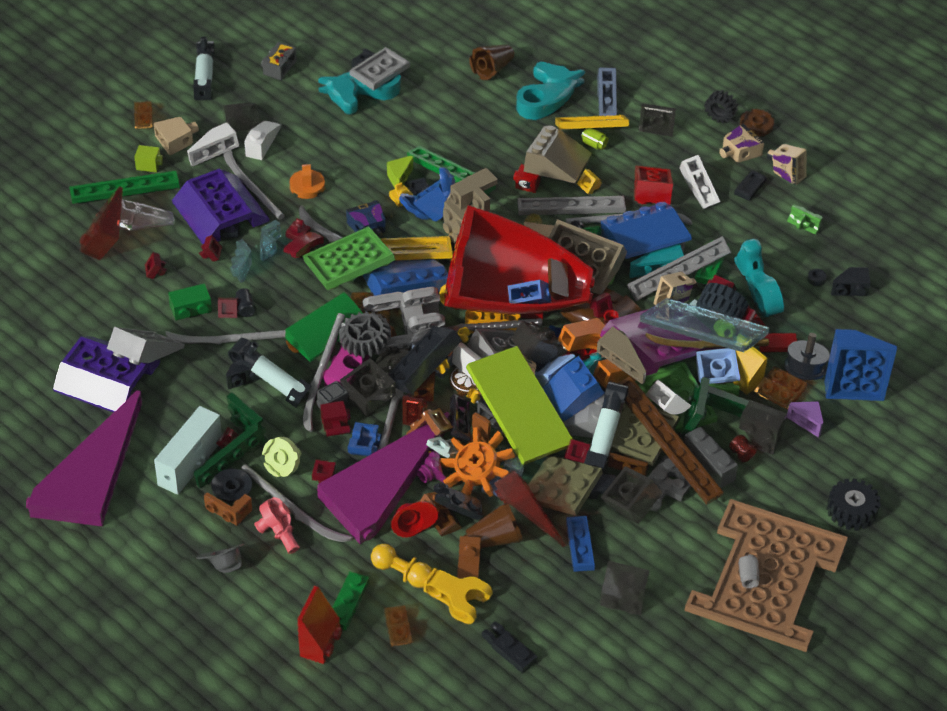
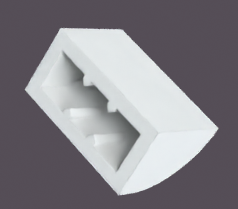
[452,342,482,380]
[646,379,691,414]

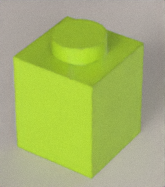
[134,145,163,172]

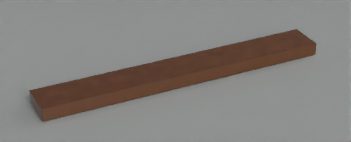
[619,376,724,505]

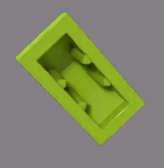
[387,156,413,188]

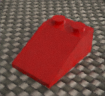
[634,165,673,205]
[297,586,342,664]

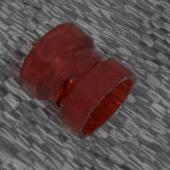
[729,435,757,463]

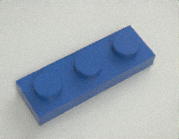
[566,516,595,572]

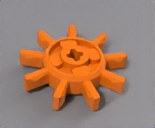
[439,427,515,497]

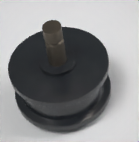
[784,333,830,380]

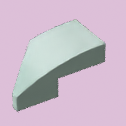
[427,436,459,458]

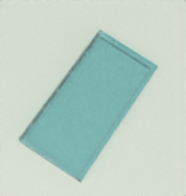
[640,298,769,353]

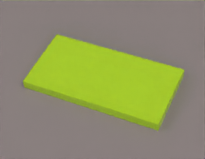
[466,346,572,465]

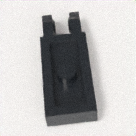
[433,483,483,520]
[481,621,538,673]

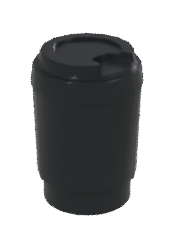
[236,288,256,317]

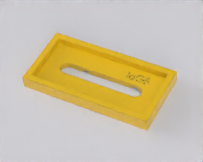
[555,115,629,129]
[380,236,452,260]

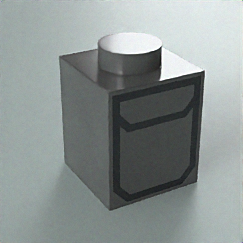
[317,381,348,408]

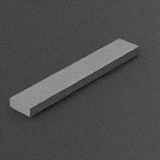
[517,196,626,215]
[627,236,731,301]

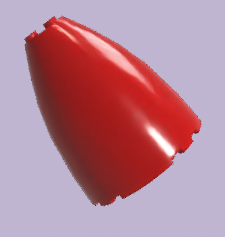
[444,205,595,315]

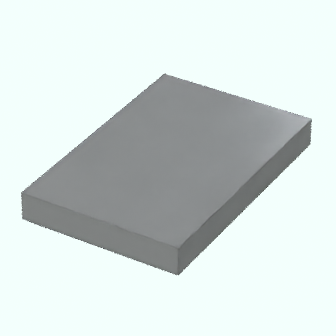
[350,47,410,90]

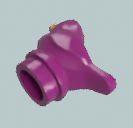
[417,451,446,484]

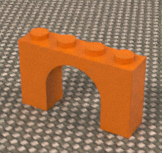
[558,318,636,388]

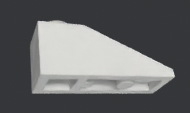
[245,121,281,160]
[187,123,239,167]
[680,155,720,209]

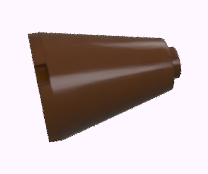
[469,44,515,80]
[464,503,523,548]

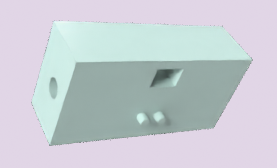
[154,406,222,495]

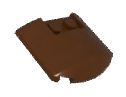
[561,288,641,324]

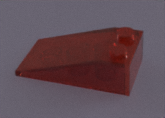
[80,187,123,261]
[494,470,566,547]

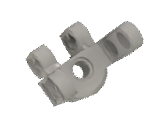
[362,287,445,355]

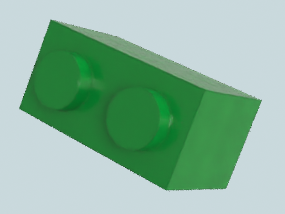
[168,283,212,321]

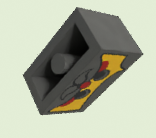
[261,42,297,80]

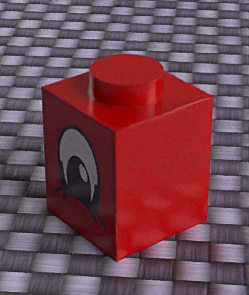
[513,164,541,193]

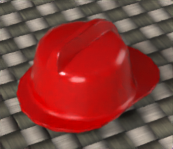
[391,501,438,538]

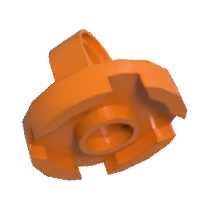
[289,164,325,199]

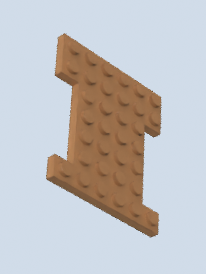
[685,499,848,652]

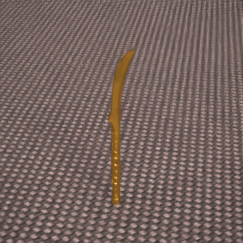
[645,333,769,349]

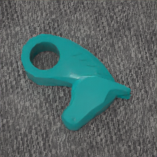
[516,62,585,120]
[318,71,401,115]
[734,238,784,318]

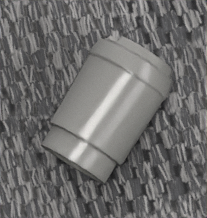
[738,554,759,588]

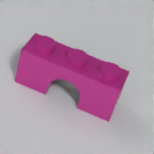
[323,345,370,392]

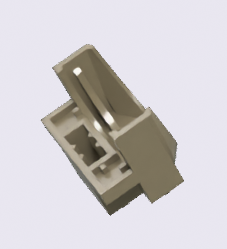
[443,168,498,244]

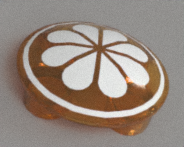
[449,367,479,396]

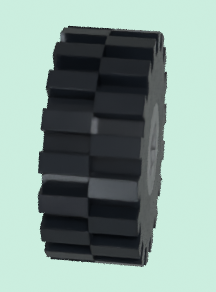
[827,478,881,531]

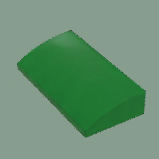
[285,292,363,362]

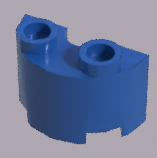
[348,422,382,457]

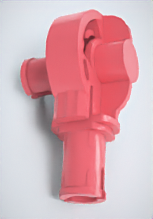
[254,498,300,554]

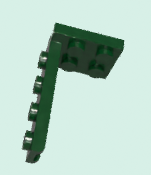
[681,377,779,436]
[193,392,269,489]

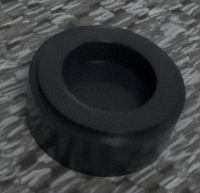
[807,269,827,286]

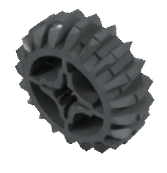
[339,310,391,358]

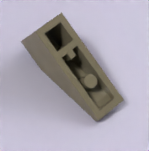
[597,327,646,384]

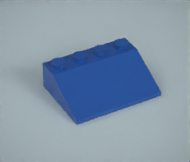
[600,202,692,259]
[363,259,448,296]
[824,329,897,401]

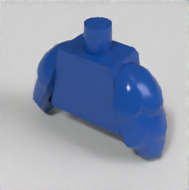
[399,167,456,221]

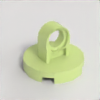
[262,437,301,477]

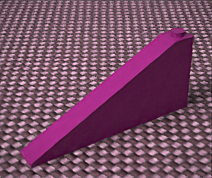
[26,391,142,526]
[317,412,450,544]

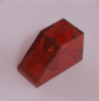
[403,394,427,425]

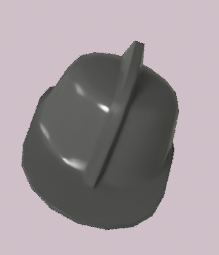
[196,544,243,573]

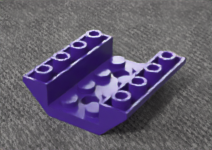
[172,168,269,244]
[53,336,160,412]

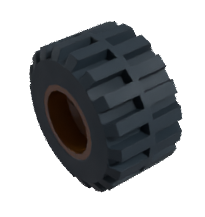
[696,283,749,328]

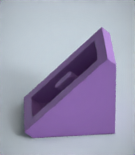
[787,402,823,437]

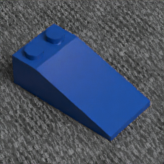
[543,356,605,422]

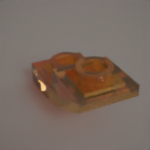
[134,101,153,129]
[384,605,412,646]

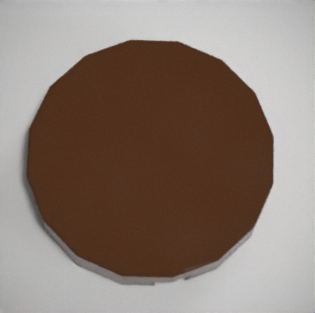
[740,109,774,136]

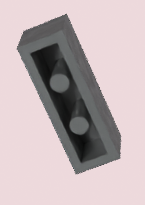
[684,427,738,488]

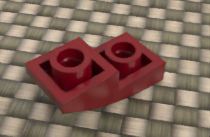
[284,232,324,258]

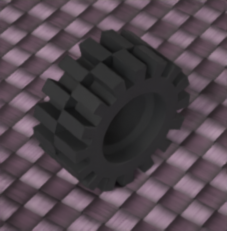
[704,90,738,123]

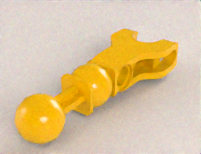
[371,543,493,624]

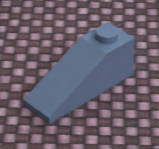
[597,68,617,116]

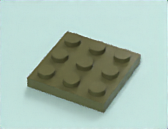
[610,403,679,466]
[521,455,603,516]

